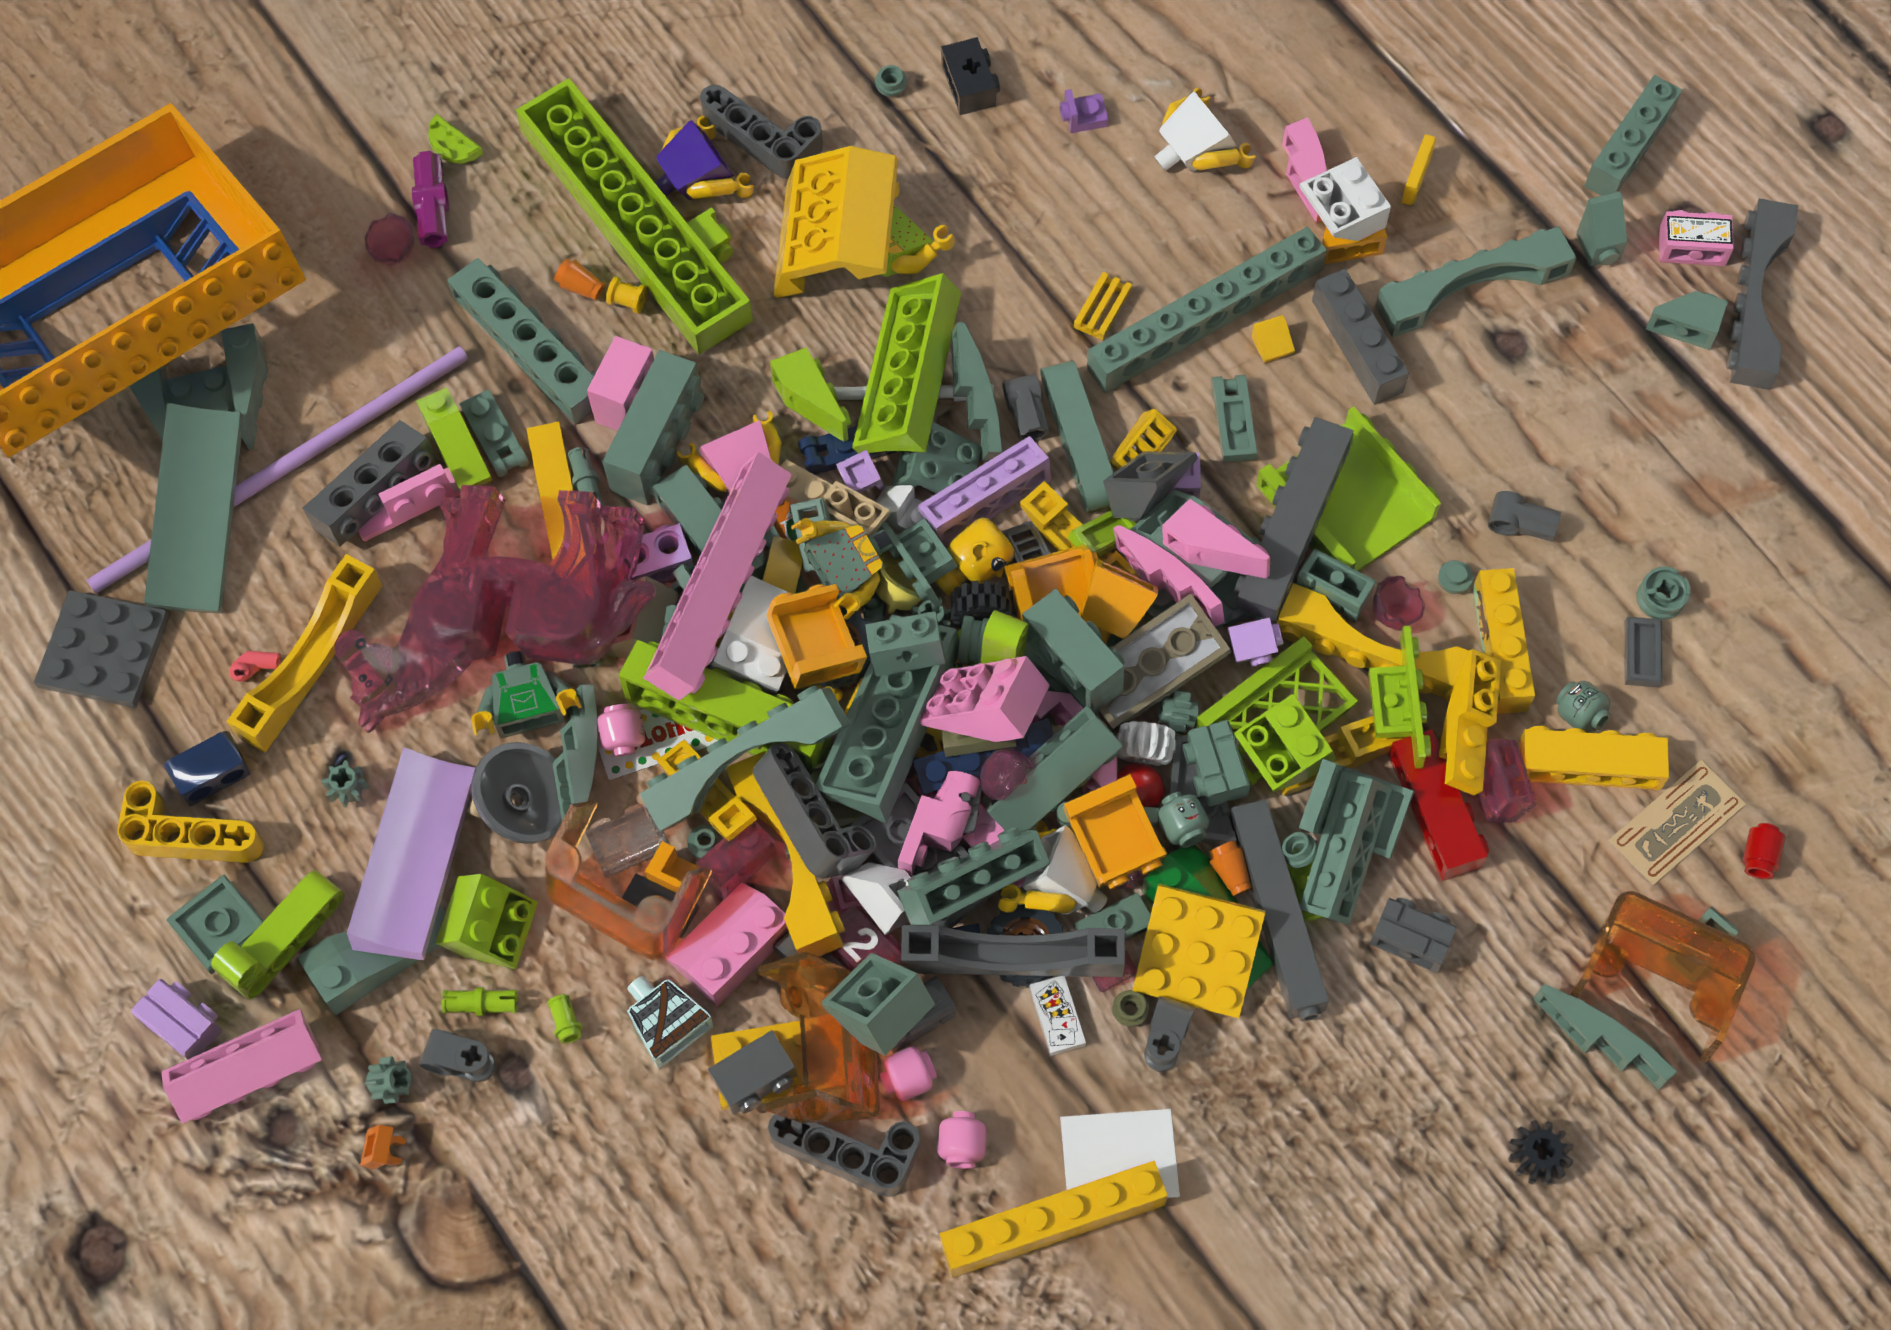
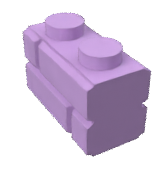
[131,978,222,1060]

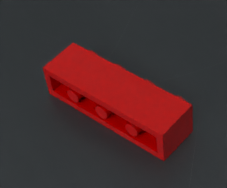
[1388,729,1489,881]

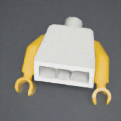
[1154,88,1256,172]
[998,820,1107,914]

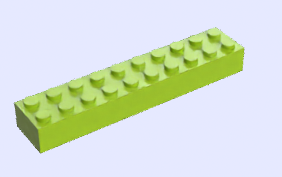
[515,78,753,355]

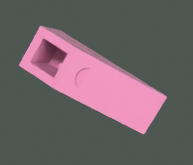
[1162,499,1270,579]

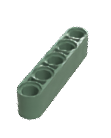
[1040,360,1113,512]

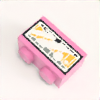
[1659,210,1734,266]

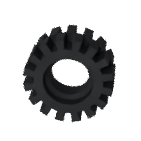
[951,581,1014,629]

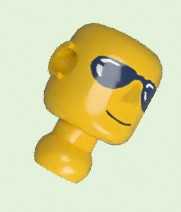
[935,517,1015,596]

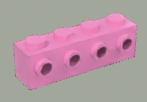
[162,1009,322,1124]

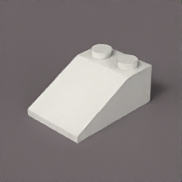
[709,576,787,696]

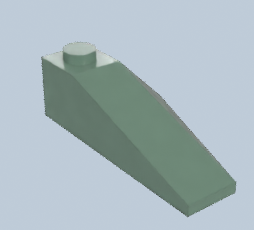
[297,906,445,1015]

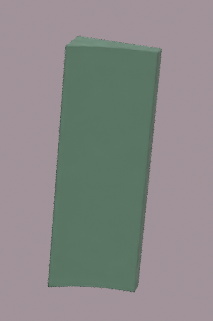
[144,403,244,614]
[815,615,960,823]

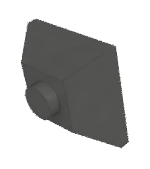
[1103,451,1198,521]

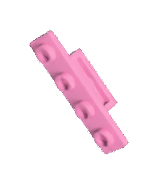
[358,464,461,541]

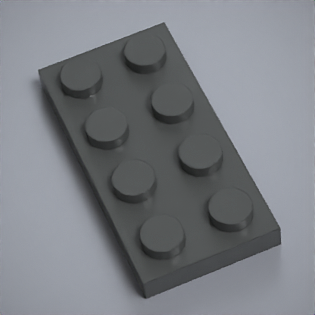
[850,783,998,928]

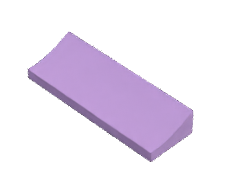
[347,747,475,960]

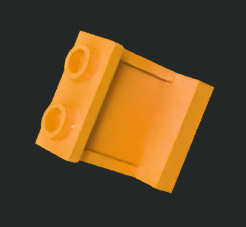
[1004,544,1098,621]
[766,584,867,689]
[1063,774,1167,889]

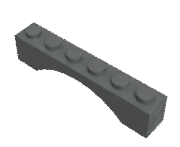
[1726,198,1798,390]
[901,925,1125,977]

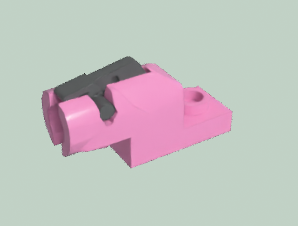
[898,771,982,876]

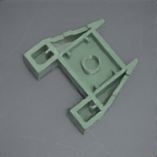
[129,323,268,450]

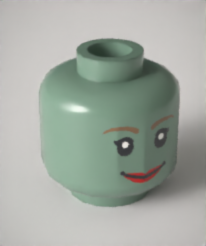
[1158,792,1210,848]

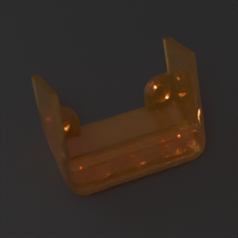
[545,800,713,960]
[1570,891,1755,1063]
[758,951,880,1123]

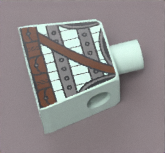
[627,975,714,1069]

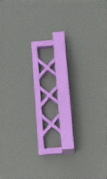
[918,436,1051,547]

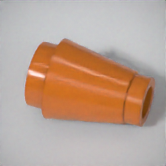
[554,258,605,301]
[1209,840,1253,897]

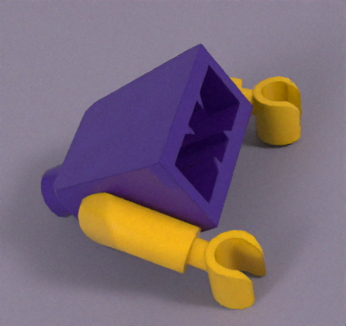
[654,116,754,200]

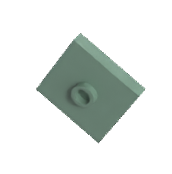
[166,874,264,975]

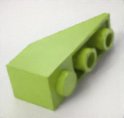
[770,347,851,442]

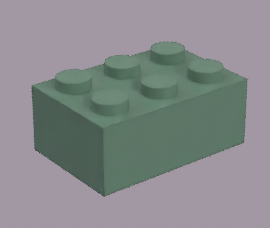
[1022,589,1125,713]

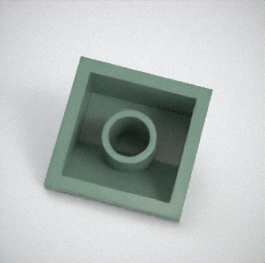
[821,953,935,1056]

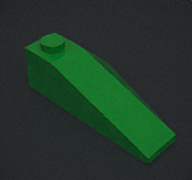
[1142,845,1273,990]

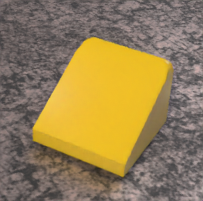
[1251,315,1295,363]

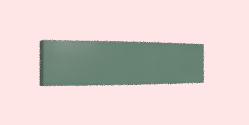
[951,322,1002,462]
[552,685,597,829]
[1533,984,1677,1090]

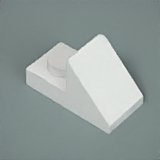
[876,485,923,532]

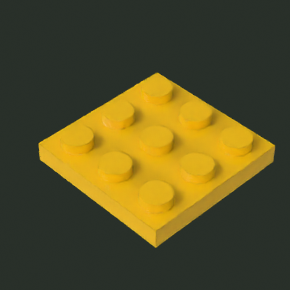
[1132,884,1266,1018]

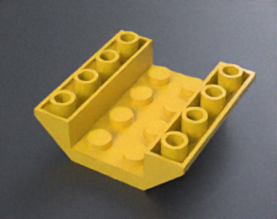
[773,146,899,298]

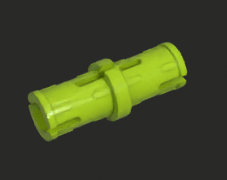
[441,987,518,1016]

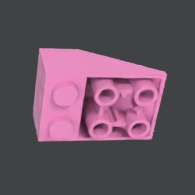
[919,656,1050,742]

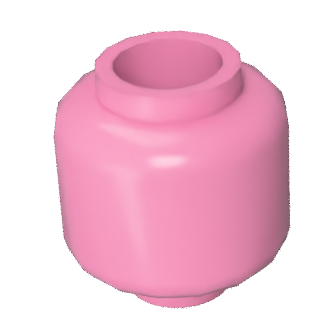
[597,704,645,757]
[879,1046,937,1101]
[937,1111,987,1169]

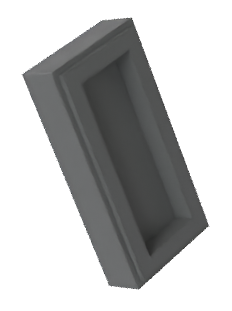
[1624,617,1662,688]

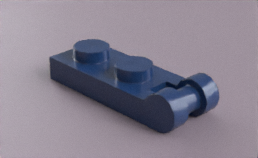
[798,426,897,475]

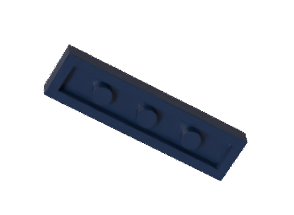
[913,718,1054,796]

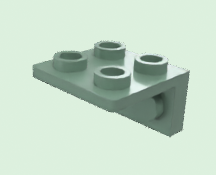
[891,422,981,494]

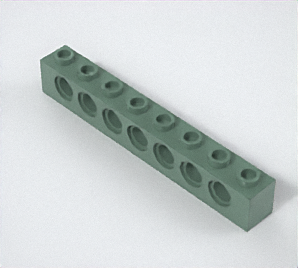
[1087,226,1327,393]

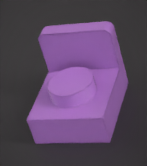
[1060,89,1109,133]

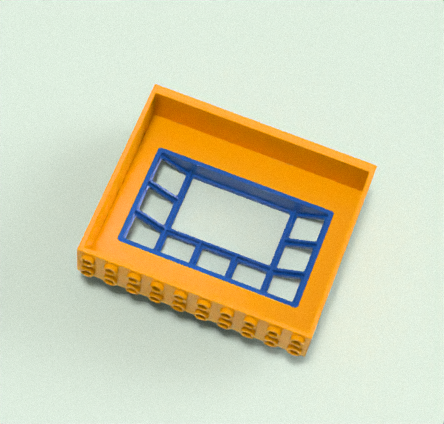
[0,103,307,458]

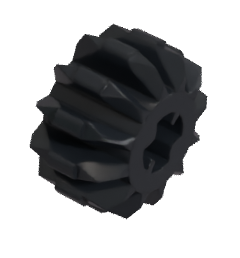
[1508,1121,1573,1186]

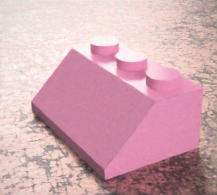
[665,883,789,1007]

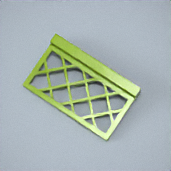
[1195,636,1358,787]

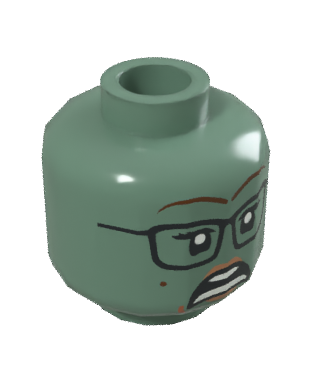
[1556,681,1611,733]

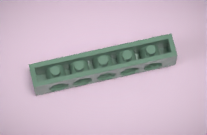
[447,258,596,425]

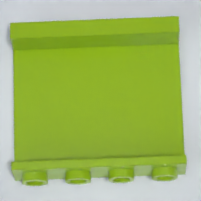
[1256,406,1441,572]

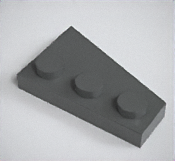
[1165,735,1237,845]

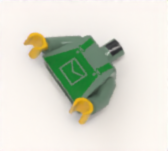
[471,651,582,739]

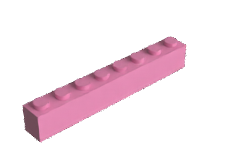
[643,452,792,701]

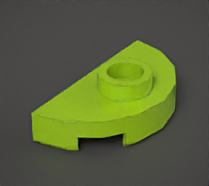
[428,113,484,164]

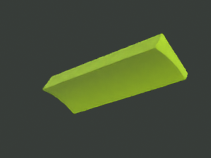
[852,273,962,453]

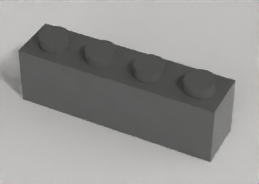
[1312,268,1409,405]

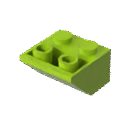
[1234,694,1336,792]
[435,874,538,969]

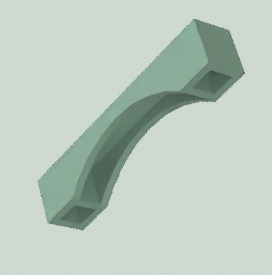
[1376,226,1576,338]
[640,685,851,831]

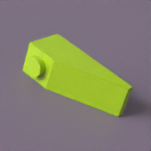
[416,387,493,494]

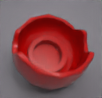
[1117,762,1166,808]

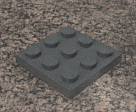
[34,590,170,708]

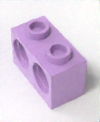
[614,523,693,583]

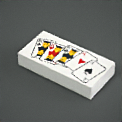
[1029,976,1086,1056]

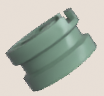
[1636,567,1691,620]
[958,615,989,664]

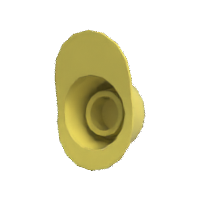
[875,551,921,614]

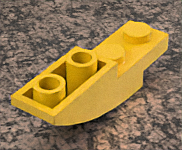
[1439,649,1501,795]

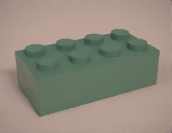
[602,350,704,505]

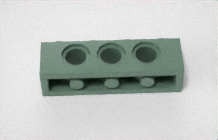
[1584,75,1683,196]

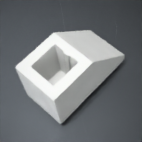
[841,862,911,935]

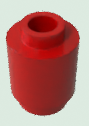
[1742,823,1786,879]

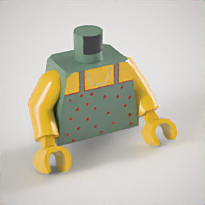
[791,518,892,620]

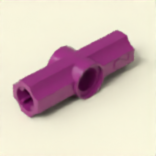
[412,151,449,248]

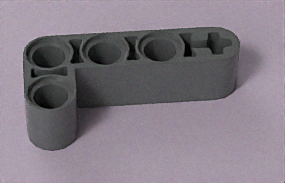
[700,85,823,179]
[753,742,877,878]
[768,1111,920,1197]

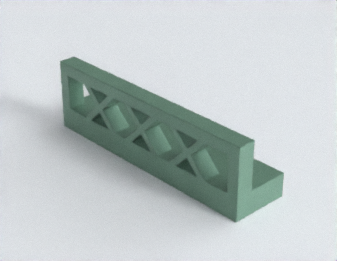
[1300,771,1392,926]

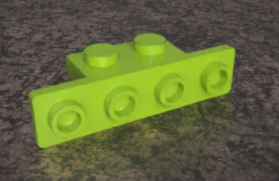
[1368,626,1431,769]

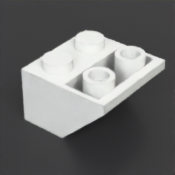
[1299,157,1391,241]

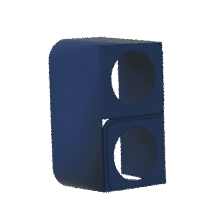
[164,731,250,807]

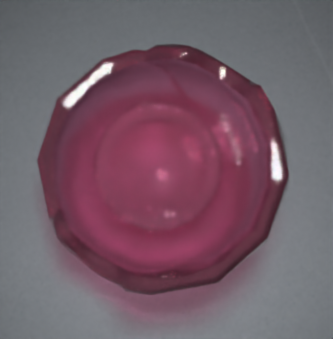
[364,213,415,266]
[1372,576,1425,631]
[980,748,1035,801]

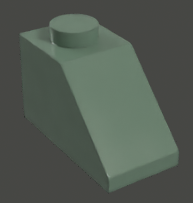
[1576,191,1627,267]
[1646,291,1728,350]

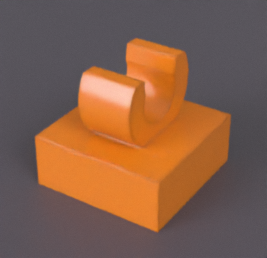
[360,1124,406,1169]

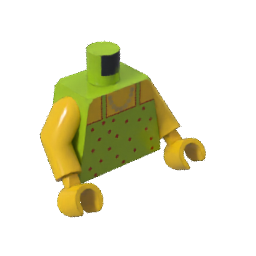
[880,182,955,277]

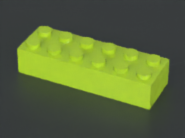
[618,639,833,775]

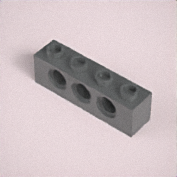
[302,420,436,547]

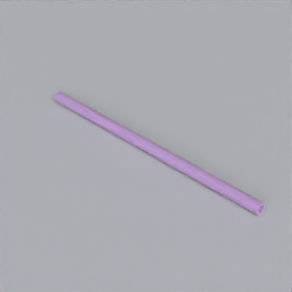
[86,346,469,594]

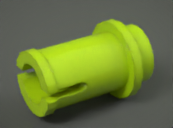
[547,994,583,1044]

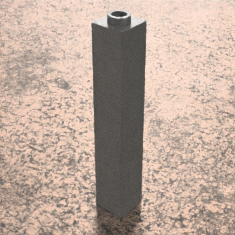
[1229,799,1329,1021]

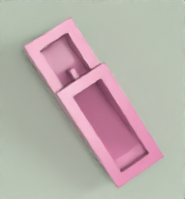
[1282,117,1327,223]

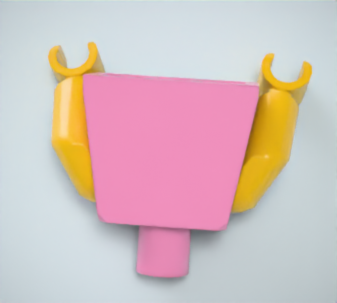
[677,411,782,495]

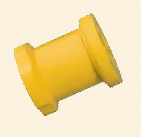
[606,276,648,314]

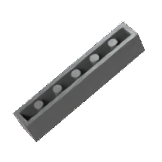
[1234,417,1354,623]

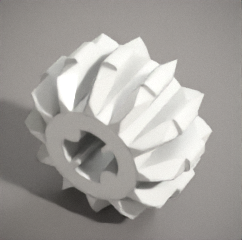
[1117,721,1176,766]

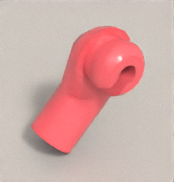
[229,651,281,682]

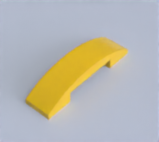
[1020,481,1139,578]
[656,739,757,842]

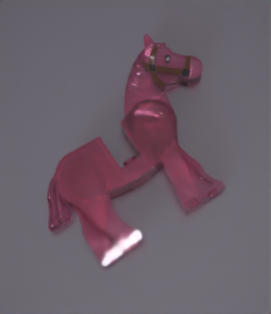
[335,485,656,733]

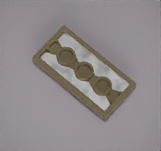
[1100,594,1232,731]

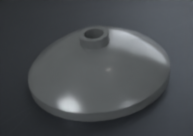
[471,742,563,844]

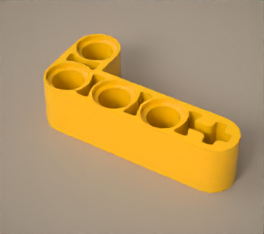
[117,780,264,863]

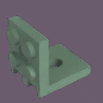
[1299,759,1415,859]

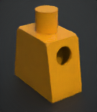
[1081,559,1158,645]

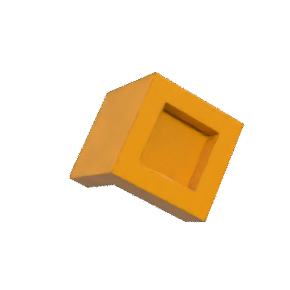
[645,841,702,899]

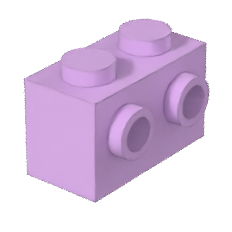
[1228,617,1283,667]

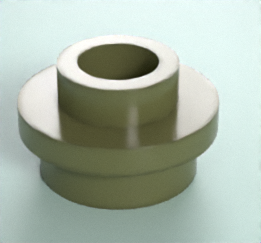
[1112,990,1149,1027]

